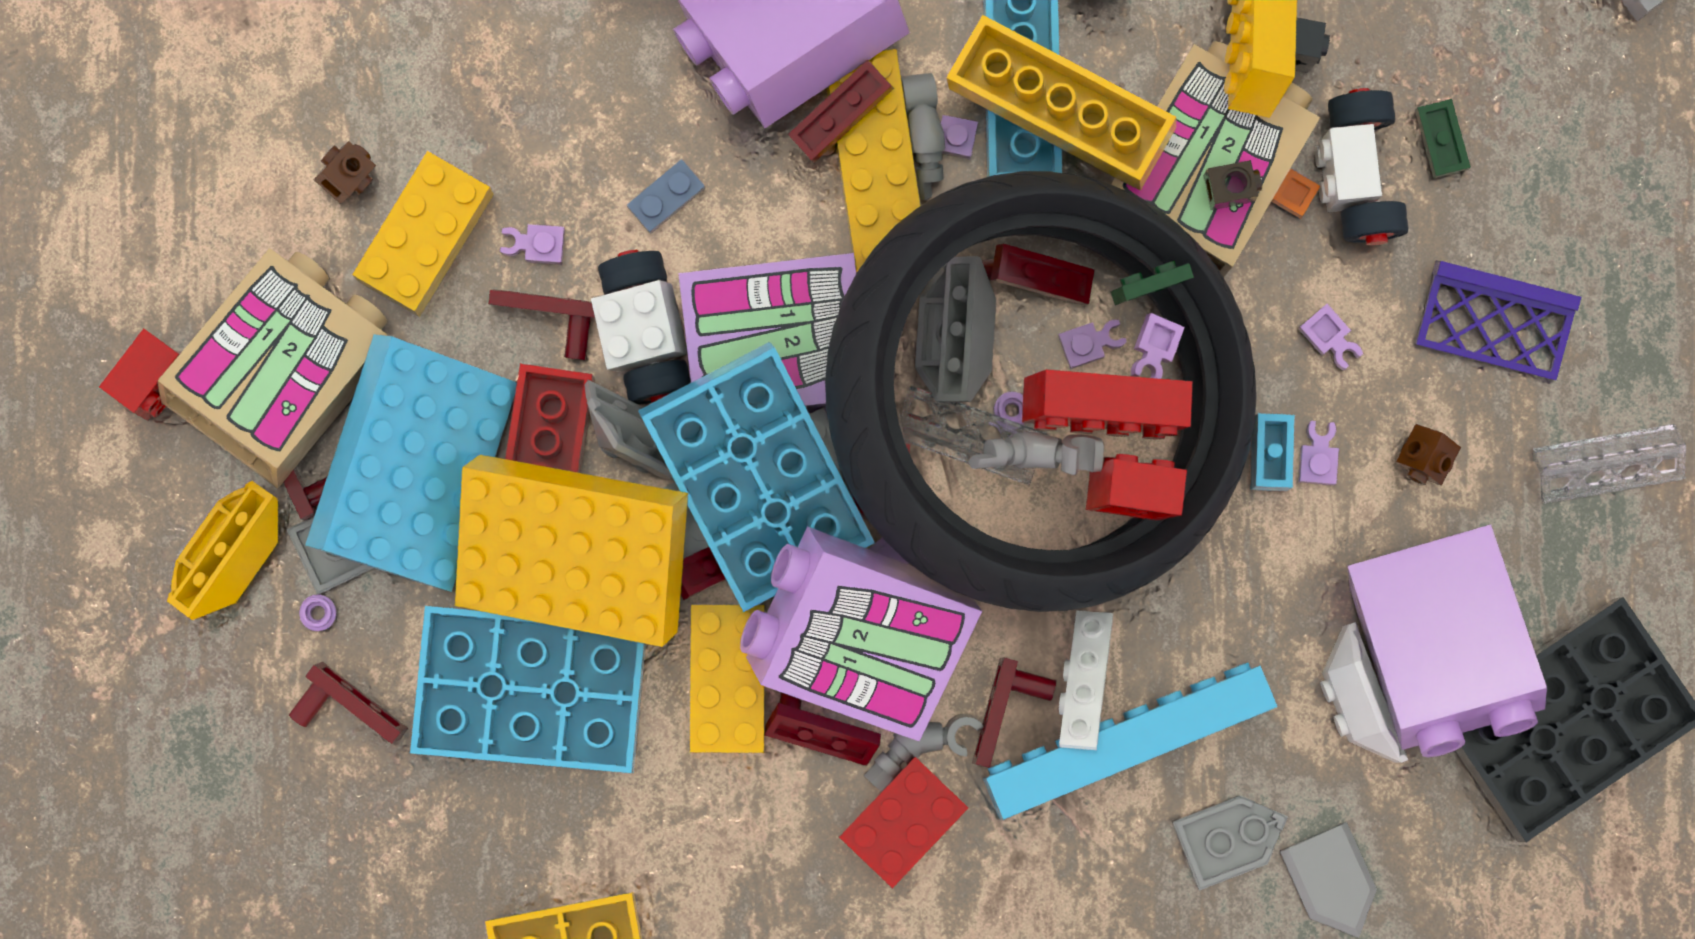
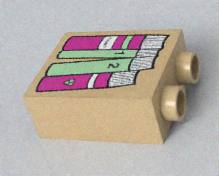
[1111,41,1320,277]
[158,248,387,488]

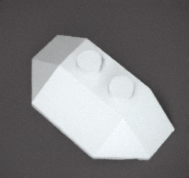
[1320,622,1408,763]

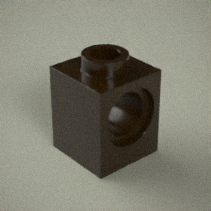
[1203,160,1262,210]

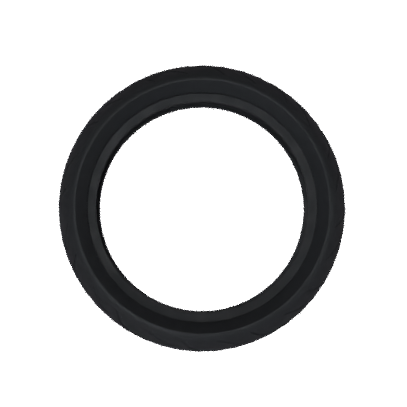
[825,171,1257,612]

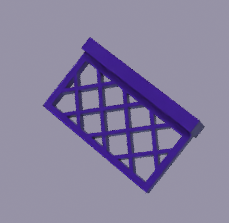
[1415,260,1582,380]

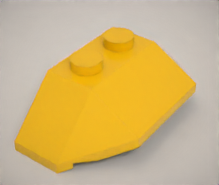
[167,481,278,620]

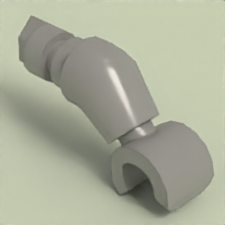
[901,73,945,200]
[968,432,1104,475]
[864,714,984,792]

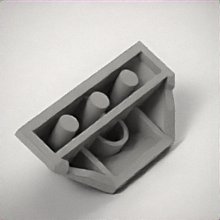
[915,256,996,402]
[584,380,674,480]

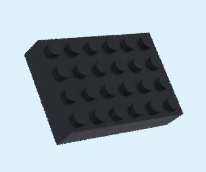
[1455,597,1695,842]

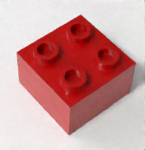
[99,328,180,421]
[1086,454,1187,520]

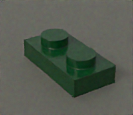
[1415,99,1471,179]
[1110,261,1194,306]

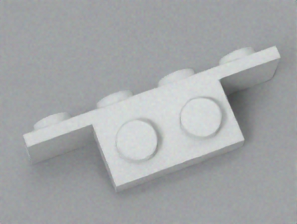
[1059,610,1113,750]

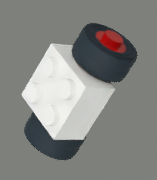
[1315,88,1409,245]
[591,249,691,405]

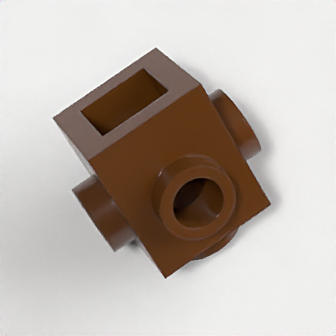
[313,141,376,204]
[1396,424,1461,486]

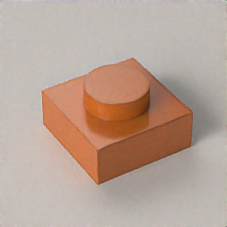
[1271,168,1320,219]

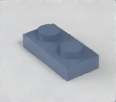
[627,159,705,234]

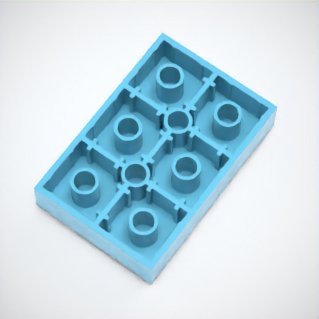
[305,334,517,592]
[638,342,875,612]
[410,606,646,773]

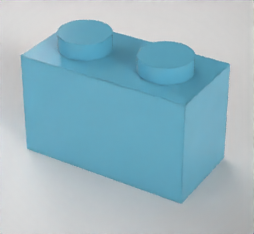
[1250,413,1295,491]

